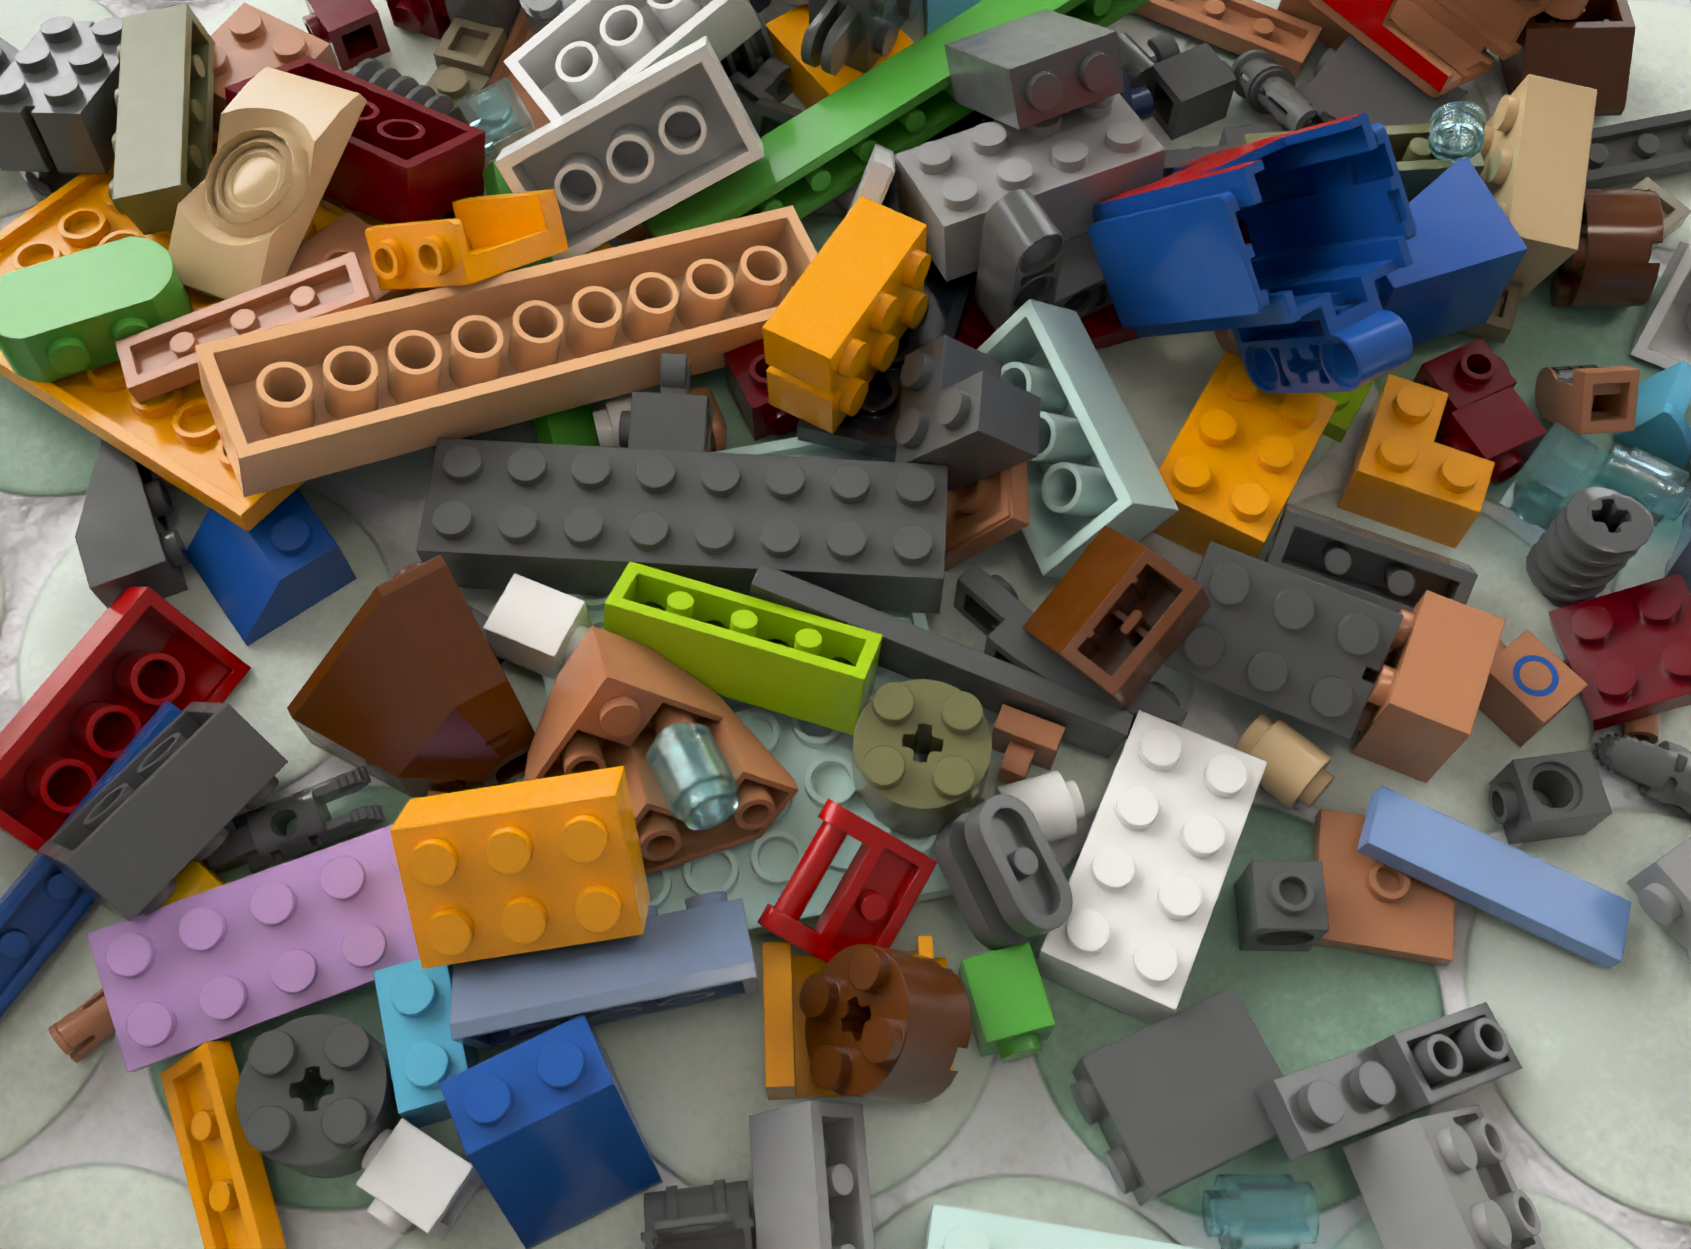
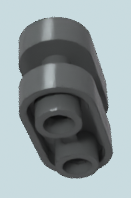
[934,794,1073,951]

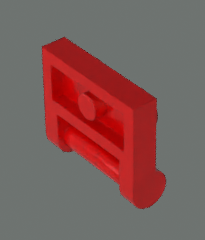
[757,799,938,963]

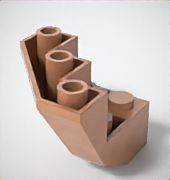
[524,626,799,875]

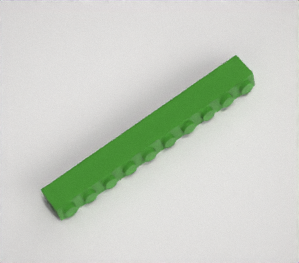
[641,0,1150,239]

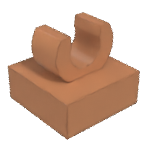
[992,704,1066,784]

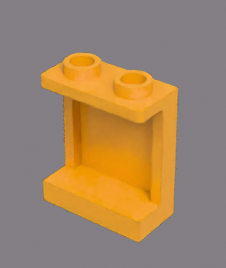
[365,189,569,290]

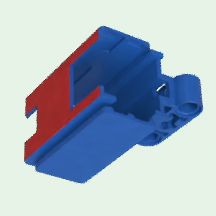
[1088,111,1417,394]

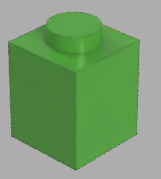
[957,942,1056,1062]

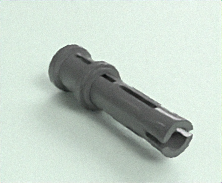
[1231,49,1331,131]

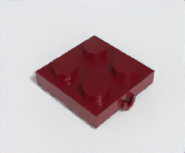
[1549,573,1691,731]

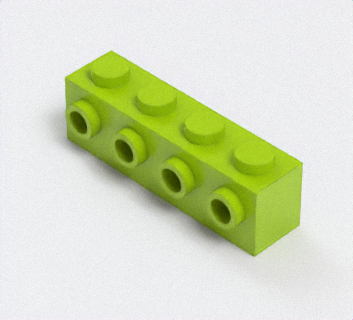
[604,561,883,735]

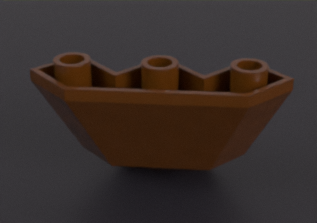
[287,554,535,797]

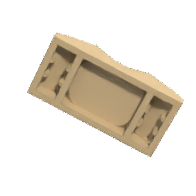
[168,67,367,301]

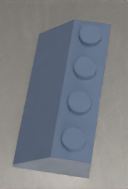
[450,891,760,1050]

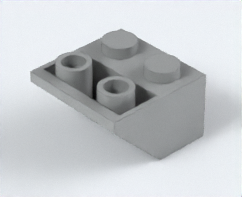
[1342,1104,1545,1249]

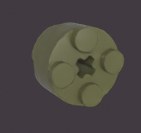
[853,679,992,836]

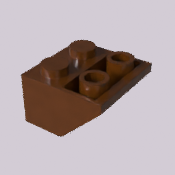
[1498,0,1636,116]
[1022,526,1211,710]

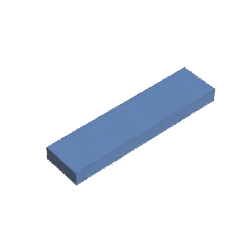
[1357,786,1631,969]

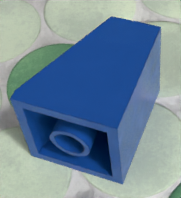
[1337,158,1528,345]
[439,1013,663,1249]

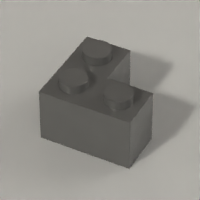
[895,335,1041,492]

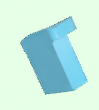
[1614,360,1691,467]

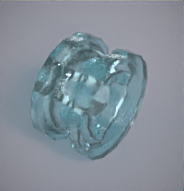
[1428,101,1485,162]

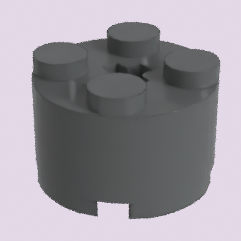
[236,1014,404,1178]

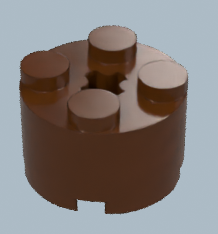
[1550,189,1664,307]
[799,944,971,1104]

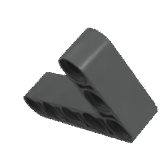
[974,189,1246,331]

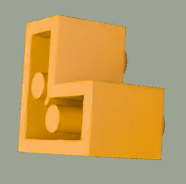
[1337,374,1495,548]

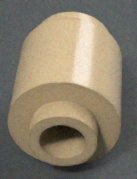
[1233,714,1335,810]

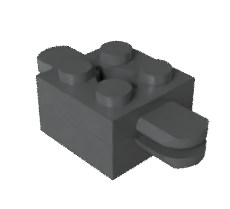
[801,0,923,76]

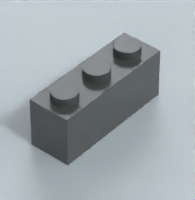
[1265,503,1478,613]

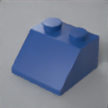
[187,489,357,646]

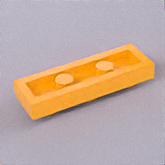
[160,1040,287,1249]

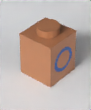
[1479,630,1588,748]

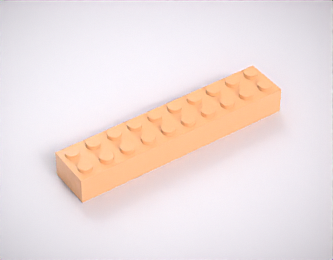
[195,205,817,497]

